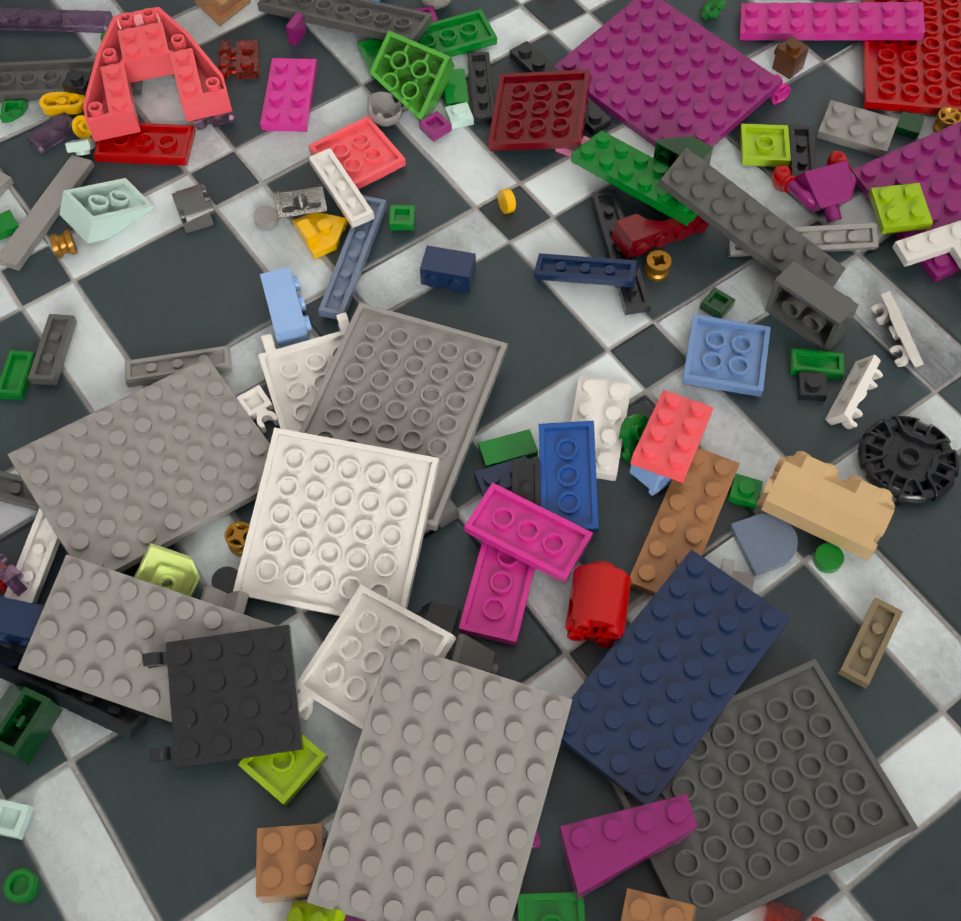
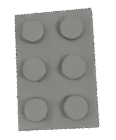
[816,100,899,157]

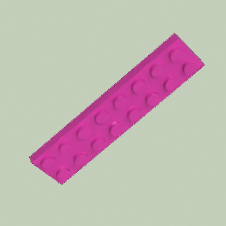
[740,1,925,41]

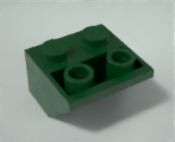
[653,136,713,167]
[0,684,63,765]

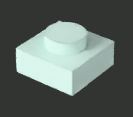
[445,102,474,130]
[65,137,96,156]
[0,799,34,840]

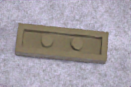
[838,597,903,689]

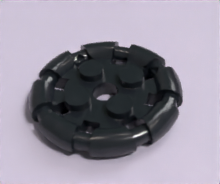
[858,416,959,505]

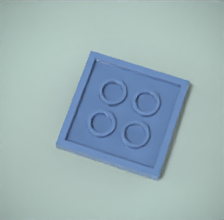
[682,314,771,397]

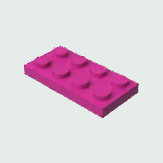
[260,58,318,132]
[464,482,593,584]
[459,541,535,646]

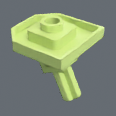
[134,543,200,597]

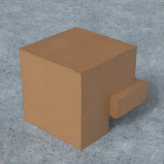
[194,0,251,26]

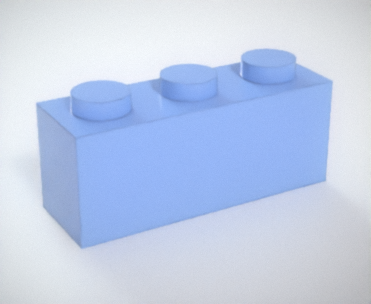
[260,267,312,348]

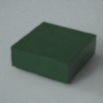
[894,111,925,139]
[699,287,736,319]

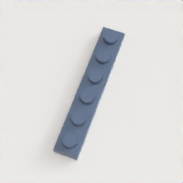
[318,196,387,320]

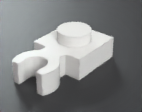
[236,385,279,433]

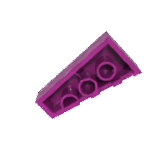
[558,794,698,901]

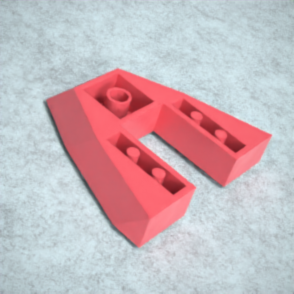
[83,7,232,142]

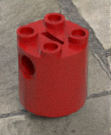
[565,561,631,648]

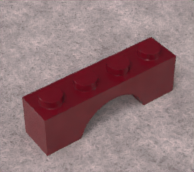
[611,214,709,259]

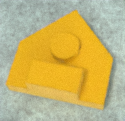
[293,211,348,260]

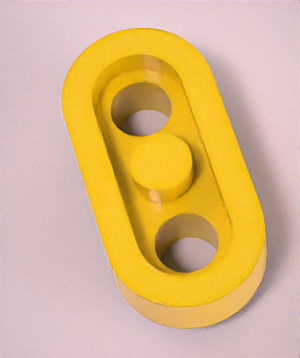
[39,92,85,116]

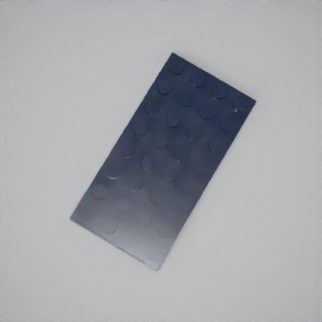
[561,549,791,805]

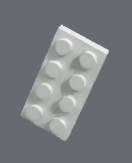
[571,376,632,481]

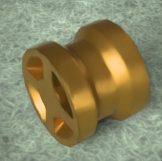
[932,107,961,133]
[49,230,78,259]
[644,250,672,281]
[224,522,249,557]

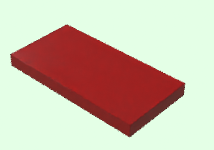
[93,123,196,166]

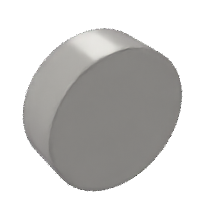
[253,206,279,230]

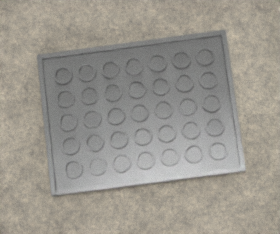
[299,302,508,531]
[7,357,270,573]
[307,641,573,921]

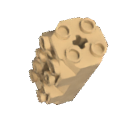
[757,451,895,561]

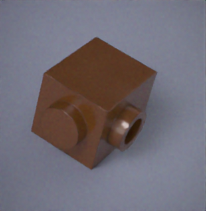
[772,36,809,79]

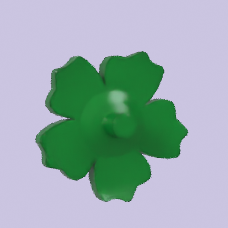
[701,0,726,20]

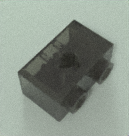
[274,184,327,219]

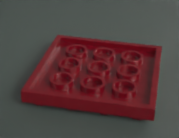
[488,69,591,151]

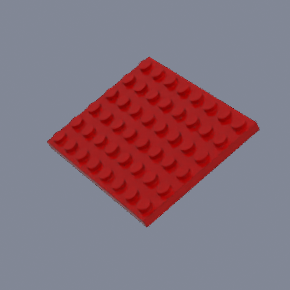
[861,0,961,115]

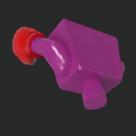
[771,151,857,223]

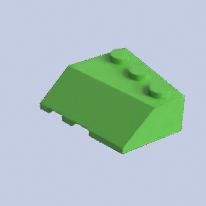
[370,30,455,121]

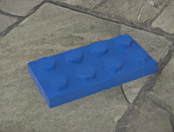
[538,420,599,531]

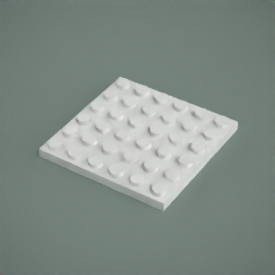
[233,428,440,616]

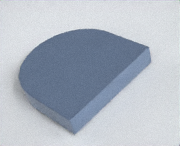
[729,514,798,577]

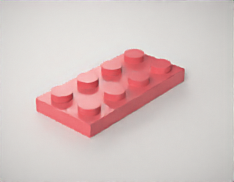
[630,390,714,483]

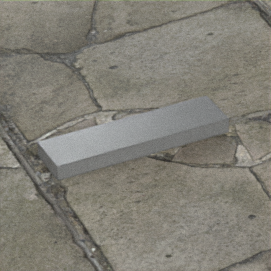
[125,345,232,387]

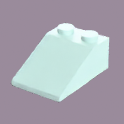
[60,178,154,244]

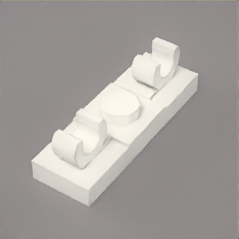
[871,291,924,368]
[825,355,883,429]

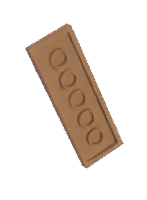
[630,448,740,596]

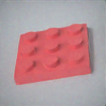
[308,116,406,189]

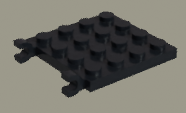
[142,625,304,769]

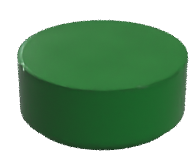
[813,543,844,573]
[3,868,40,904]

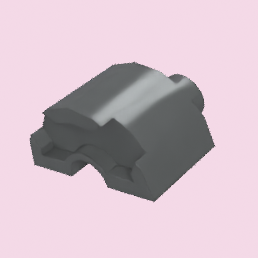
[172,183,215,233]

